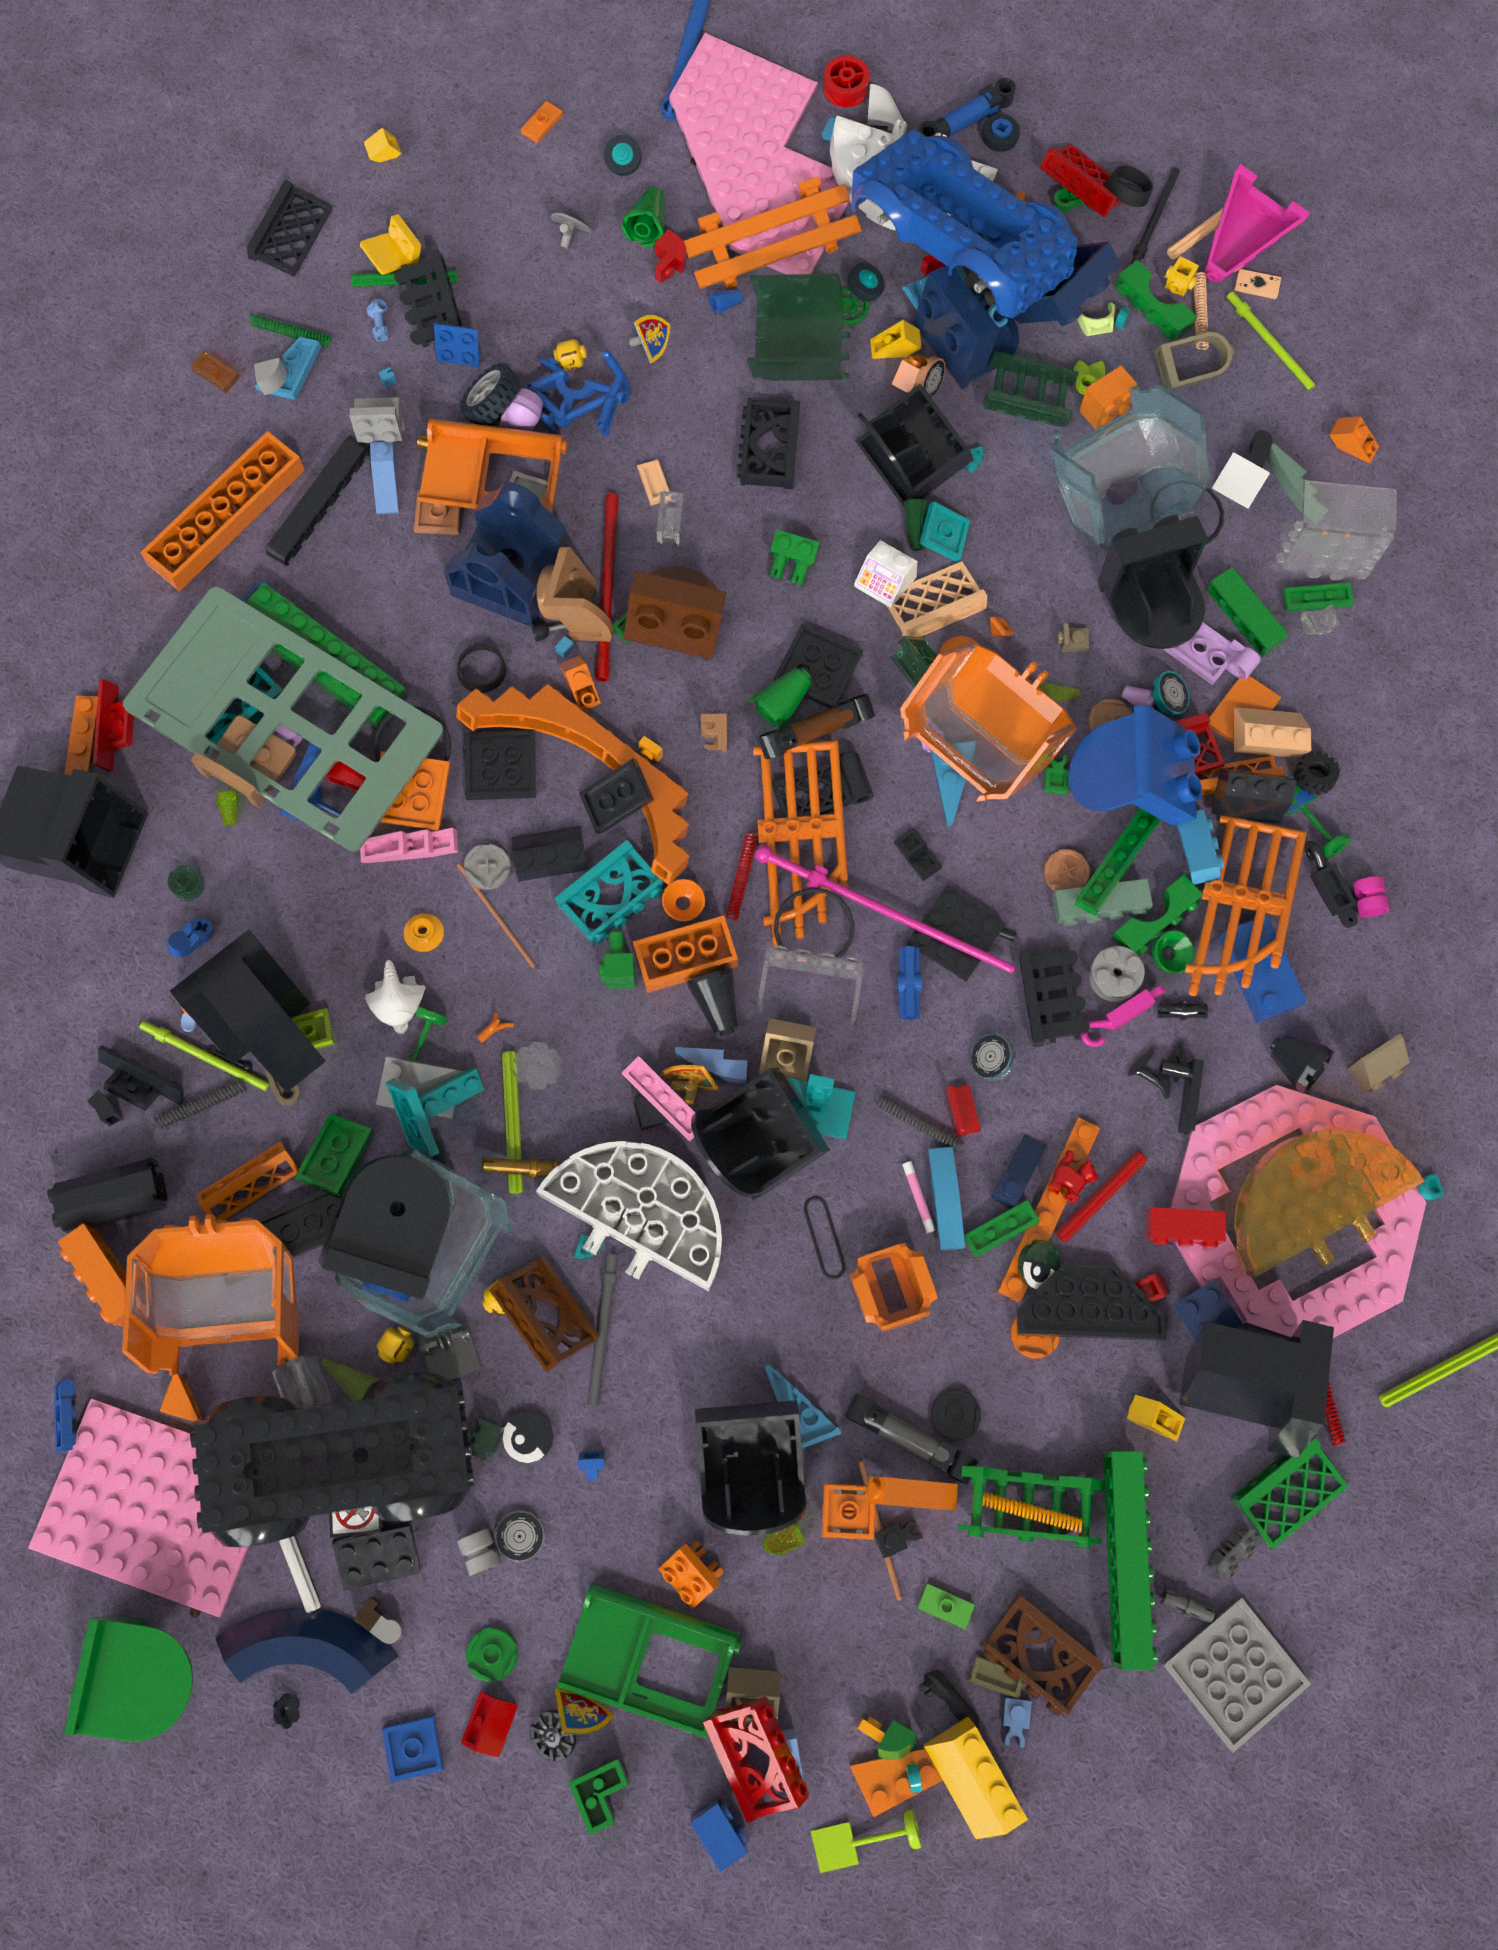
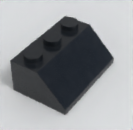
[1211,768,1297,823]
[512,826,588,882]

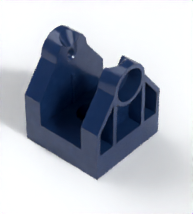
[444,482,569,627]

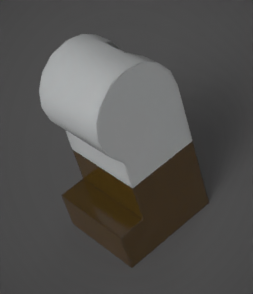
[354,1597,404,1644]

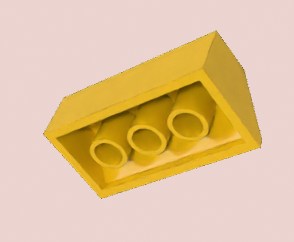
[923,1717,1028,1839]

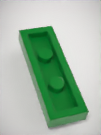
[1282,583,1354,612]
[964,1200,1040,1258]

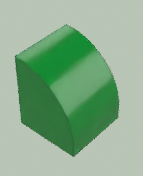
[878,1720,917,1760]

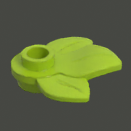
[1073,360,1105,395]

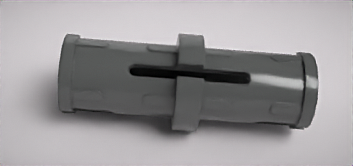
[1160,1588,1216,1624]

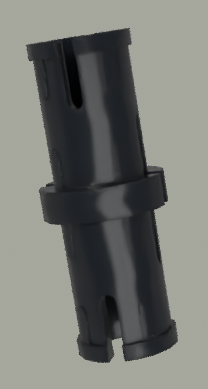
[1158,1001,1208,1020]

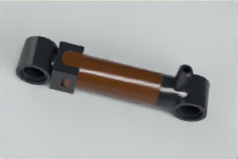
[757,693,875,759]

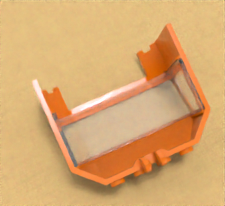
[900,641,1077,801]
[122,1214,299,1376]

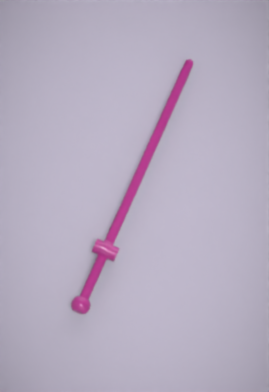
[755,845,1015,973]

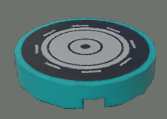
[1152,671,1190,717]

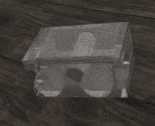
[657,491,684,546]

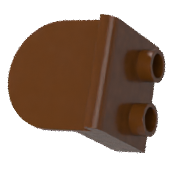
[624,567,727,660]

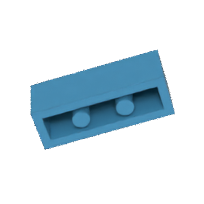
[1177,809,1224,885]

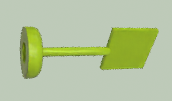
[811,1809,922,1873]

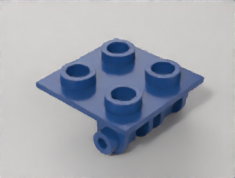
[434,323,482,367]

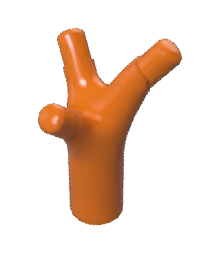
[476,1012,514,1043]

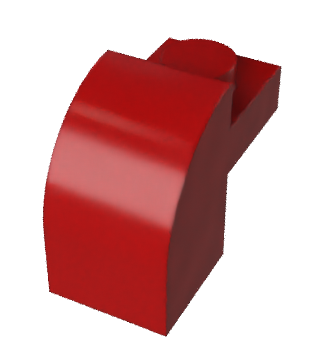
[654,229,687,284]

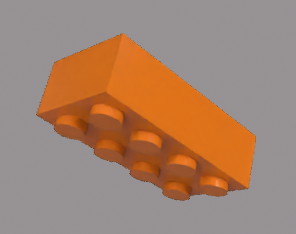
[633,916,738,993]
[57,1223,141,1327]

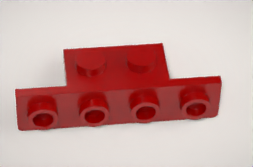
[93,679,134,772]

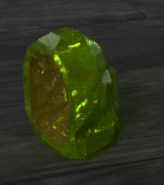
[761,1522,806,1556]

